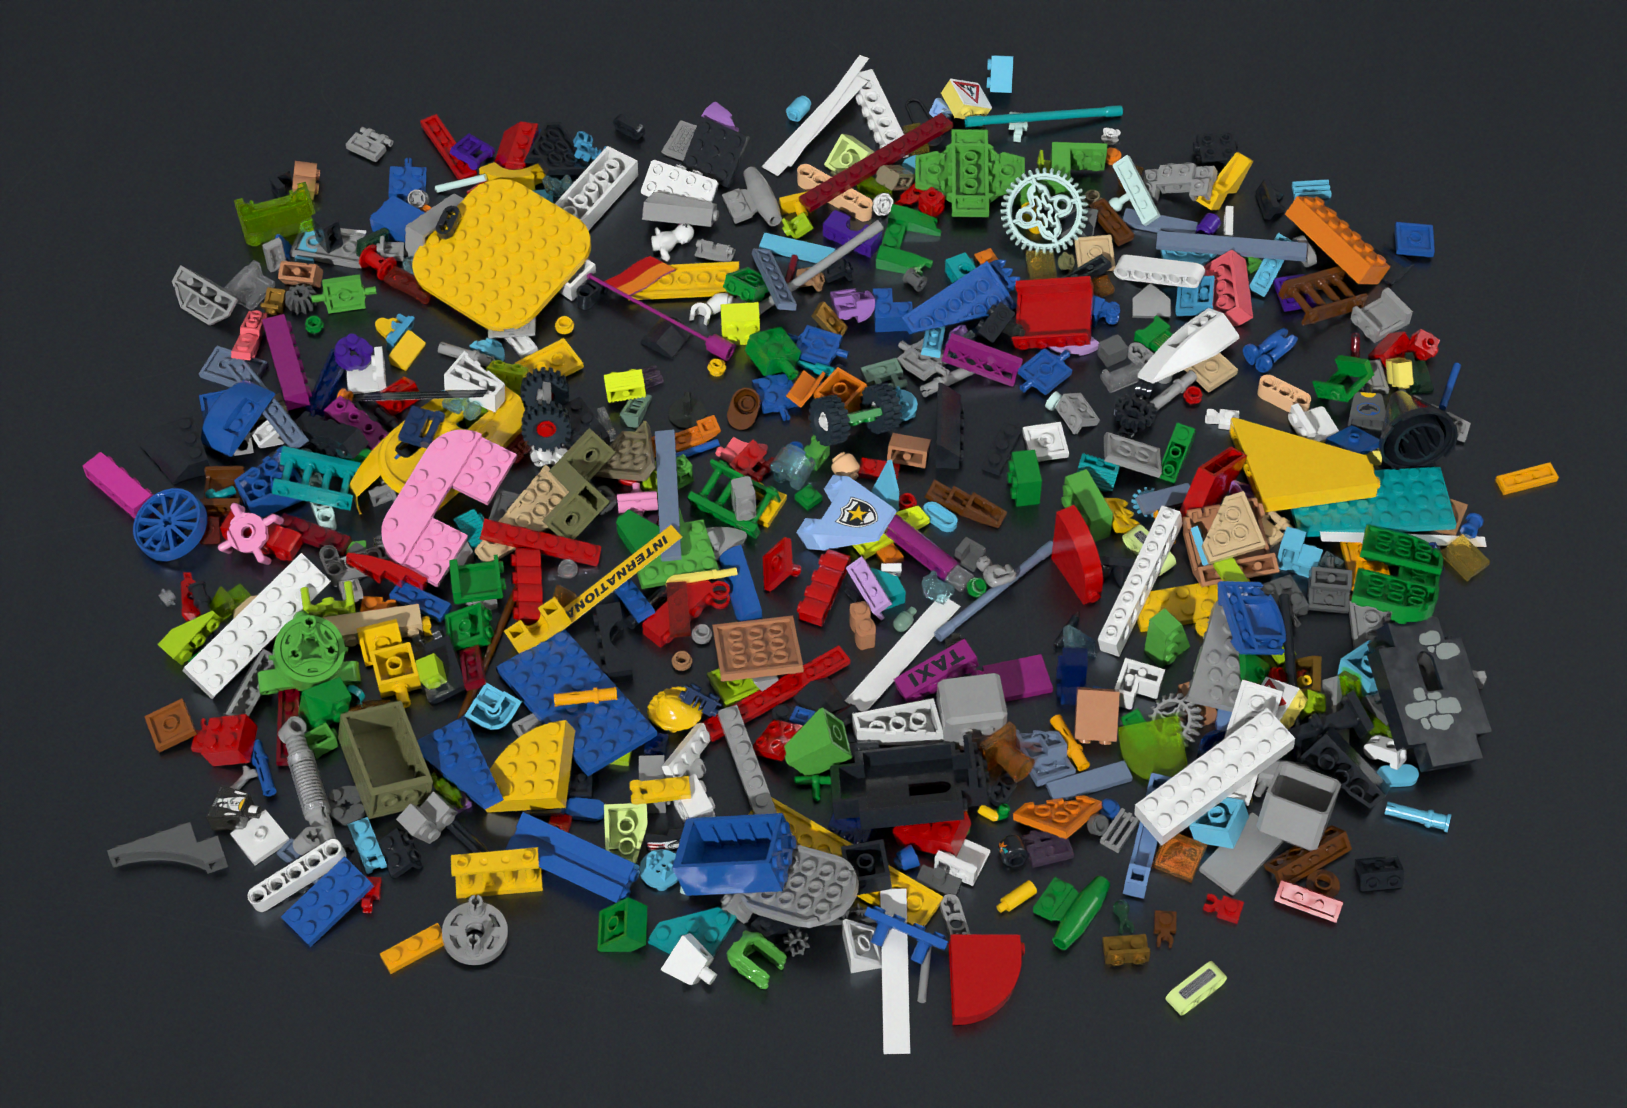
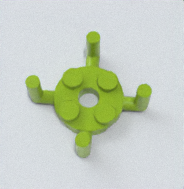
[300,581,356,618]

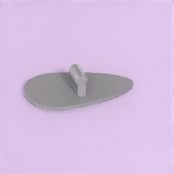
[706,527,747,561]

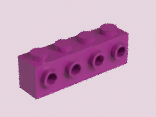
[324,396,390,450]

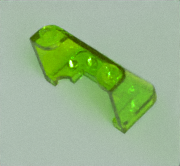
[234,182,315,246]

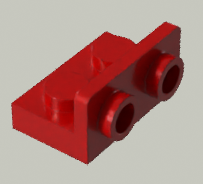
[376,376,420,416]

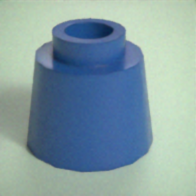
[893,844,920,871]

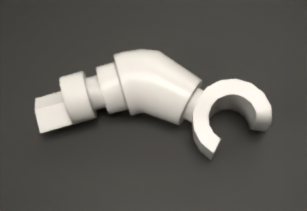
[689,293,747,326]

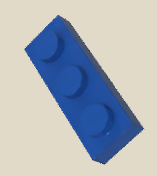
[614,578,656,623]
[389,583,452,623]

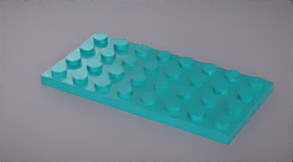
[1291,467,1457,537]

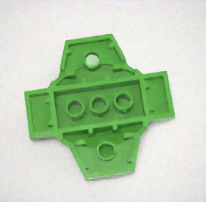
[915,129,1025,217]

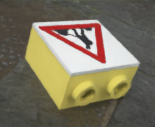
[941,79,992,119]
[1261,677,1308,730]

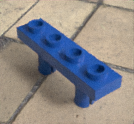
[864,905,948,964]

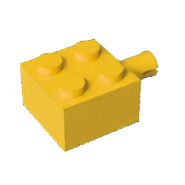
[370,642,421,708]

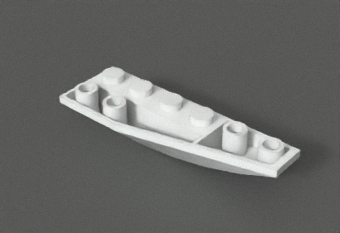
[1138,308,1239,383]

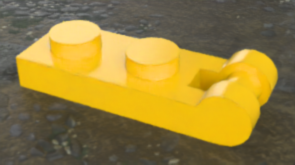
[629,776,691,805]

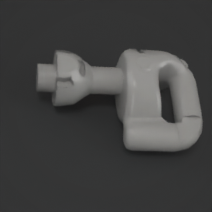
[976,556,1017,588]

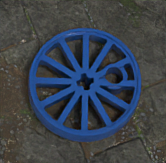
[133,488,207,561]

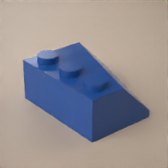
[234,446,303,518]

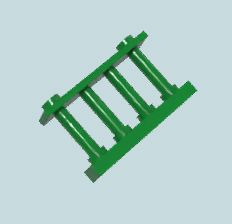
[687,459,781,539]

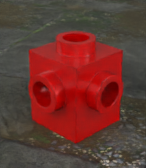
[918,187,945,218]
[1406,329,1440,361]

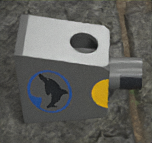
[1347,386,1386,430]

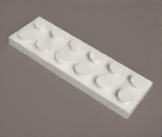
[1224,680,1283,806]

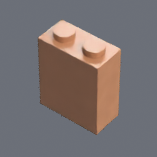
[1074,687,1120,745]

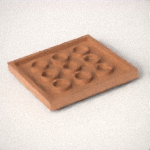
[712,616,804,682]

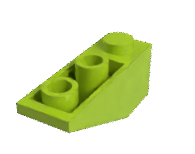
[158,610,223,665]

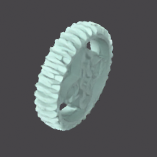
[1001,168,1088,255]

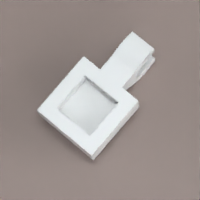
[1205,409,1239,430]

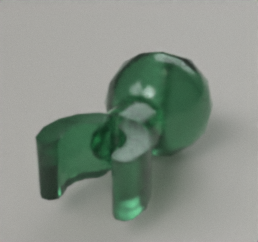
[1113,900,1134,935]

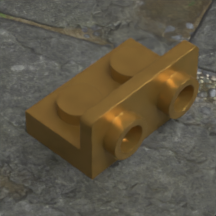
[1102,934,1151,966]

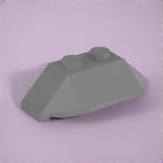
[172,265,238,326]

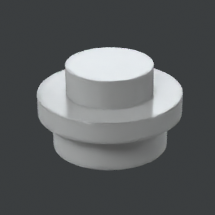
[692,624,712,644]

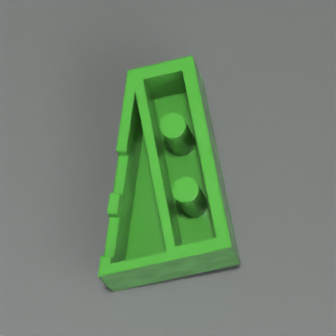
[1144,608,1190,668]

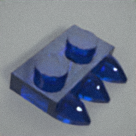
[828,813,873,844]

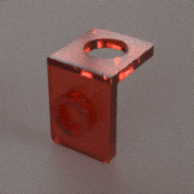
[200,515,222,544]

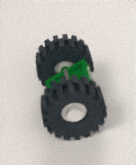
[808,383,902,446]

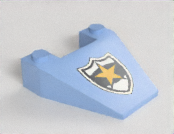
[796,475,897,550]

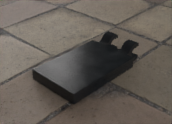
[412,625,466,706]

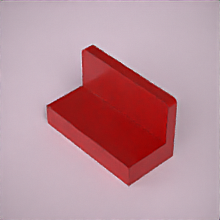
[1368,331,1410,368]

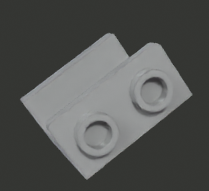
[1350,287,1413,343]

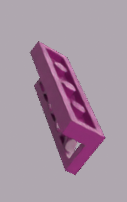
[941,333,1023,387]

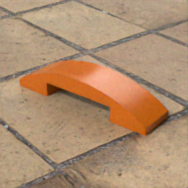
[652,415,721,458]

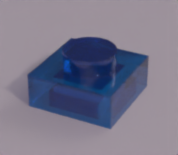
[644,733,669,756]

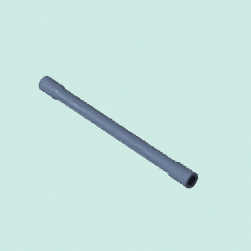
[934,540,1053,641]

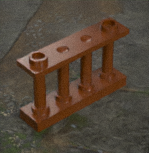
[1278,266,1368,326]

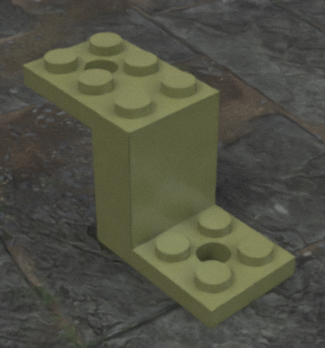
[542,428,616,539]

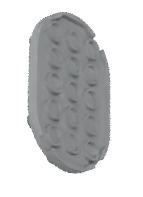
[739,845,859,928]

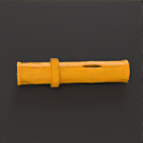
[554,687,617,707]
[1050,714,1090,771]

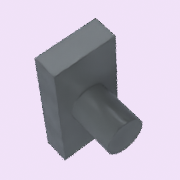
[915,865,962,896]

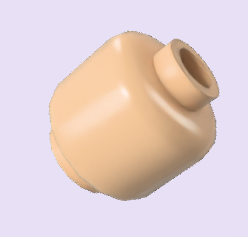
[831,452,860,480]

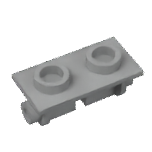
[695,239,736,262]

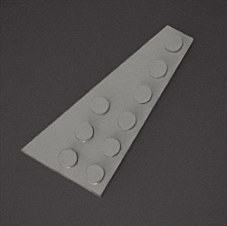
[1184,601,1241,712]

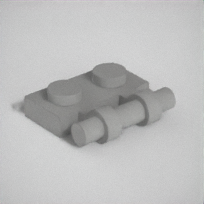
[346,127,394,162]

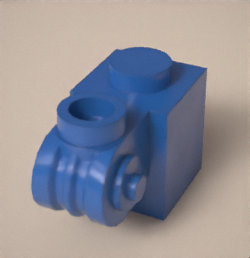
[1092,295,1120,327]

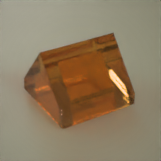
[553,585,577,608]

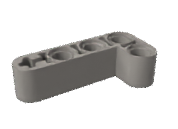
[319,544,392,587]

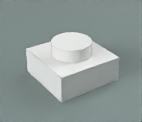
[881,563,901,577]

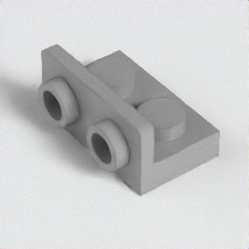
[1056,393,1100,434]

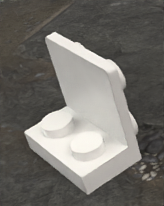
[347,346,387,394]
[934,839,990,886]

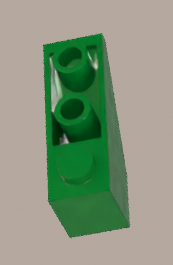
[1159,423,1197,484]

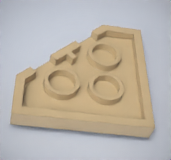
[1201,491,1266,564]

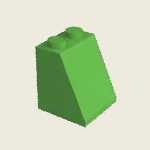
[784,707,852,776]

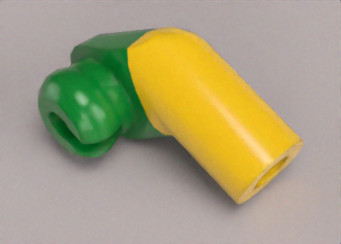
[978,803,1010,821]

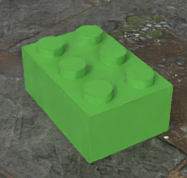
[1061,469,1113,542]

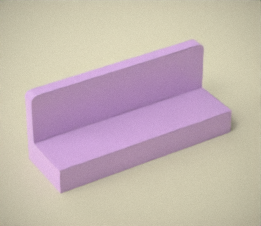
[846,556,892,620]

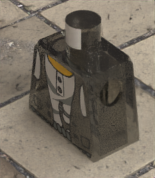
[206,785,262,830]

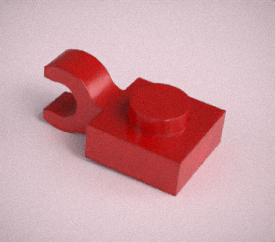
[361,877,382,913]

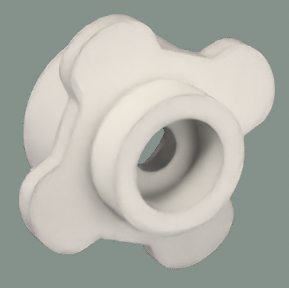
[1101,128,1121,145]

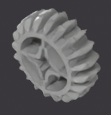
[1147,693,1204,749]

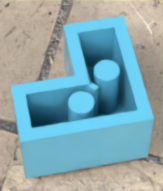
[987,55,1013,93]
[1277,527,1323,578]

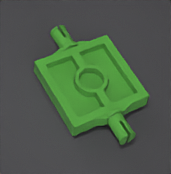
[311,274,377,314]

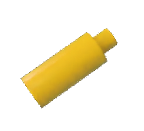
[996,880,1037,913]

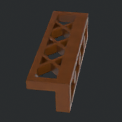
[1263,825,1352,886]

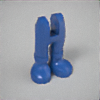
[1243,328,1298,373]

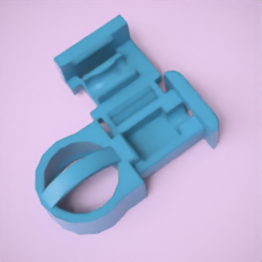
[573,131,607,162]

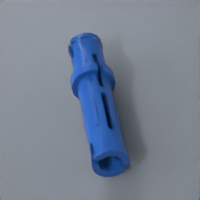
[252,739,277,797]

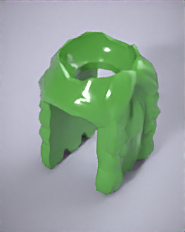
[726,930,787,989]

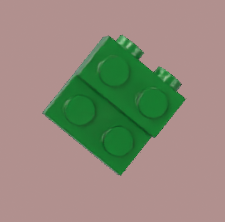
[723,267,769,303]
[445,602,494,651]

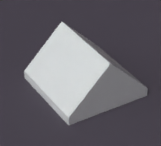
[842,919,882,973]

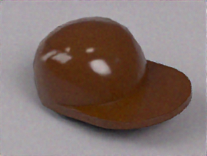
[727,387,761,430]

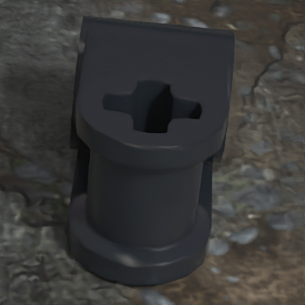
[576,279,609,310]

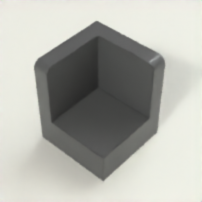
[1097,334,1128,367]
[954,537,986,572]

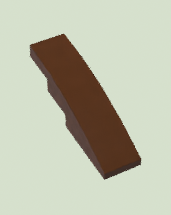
[924,479,1007,528]

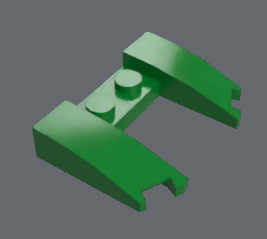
[876,204,941,276]

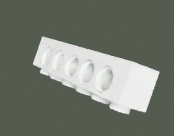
[856,69,908,158]

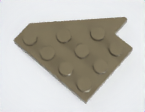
[593,421,656,481]

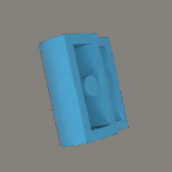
[1176,276,1215,316]

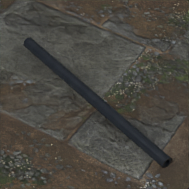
[1279,593,1304,763]

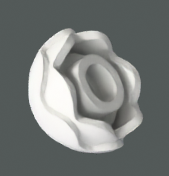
[872,193,893,216]

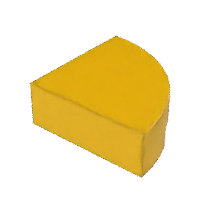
[421,616,432,637]

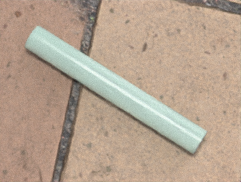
[435,174,488,193]

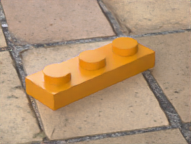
[380,923,444,974]

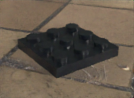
[681,116,750,188]

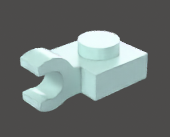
[1009,112,1027,142]

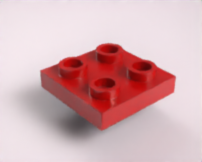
[752,720,803,761]

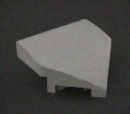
[1132,283,1171,319]

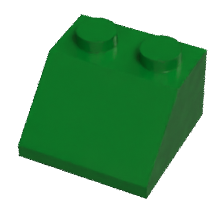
[597,897,648,952]

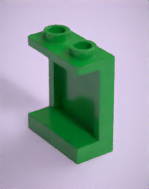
[449,554,506,604]

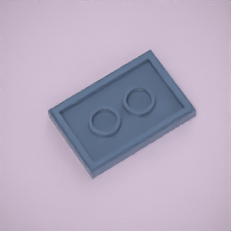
[199,346,269,387]

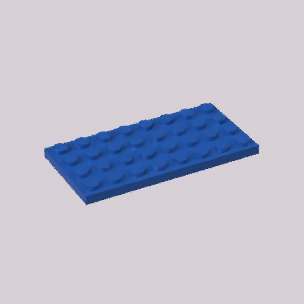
[496,629,657,776]

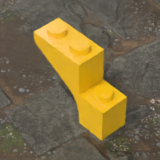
[1196,152,1253,210]

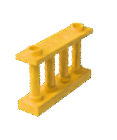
[451,847,543,899]

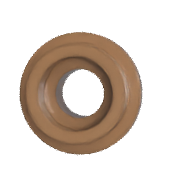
[672,651,692,671]

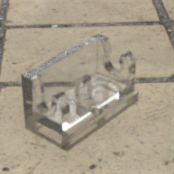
[1100,357,1144,393]

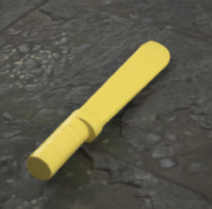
[666,567,738,587]

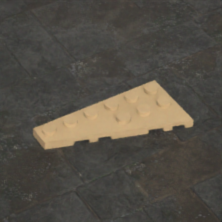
[475,464,573,562]

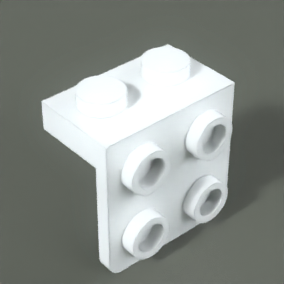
[1288,403,1339,443]

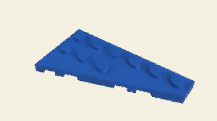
[900,261,1017,335]
[417,716,504,810]

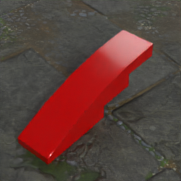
[346,552,428,591]

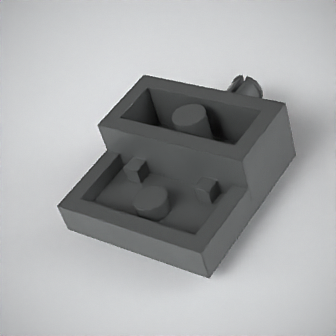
[1307,557,1352,613]
[1260,574,1309,628]

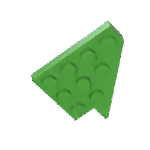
[637,508,719,589]

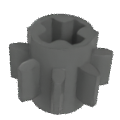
[782,928,810,957]

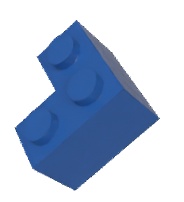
[873,288,913,332]

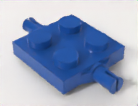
[389,158,427,204]
[788,325,849,366]
[1018,348,1072,395]
[752,373,798,421]

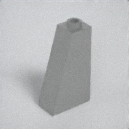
[642,192,719,227]

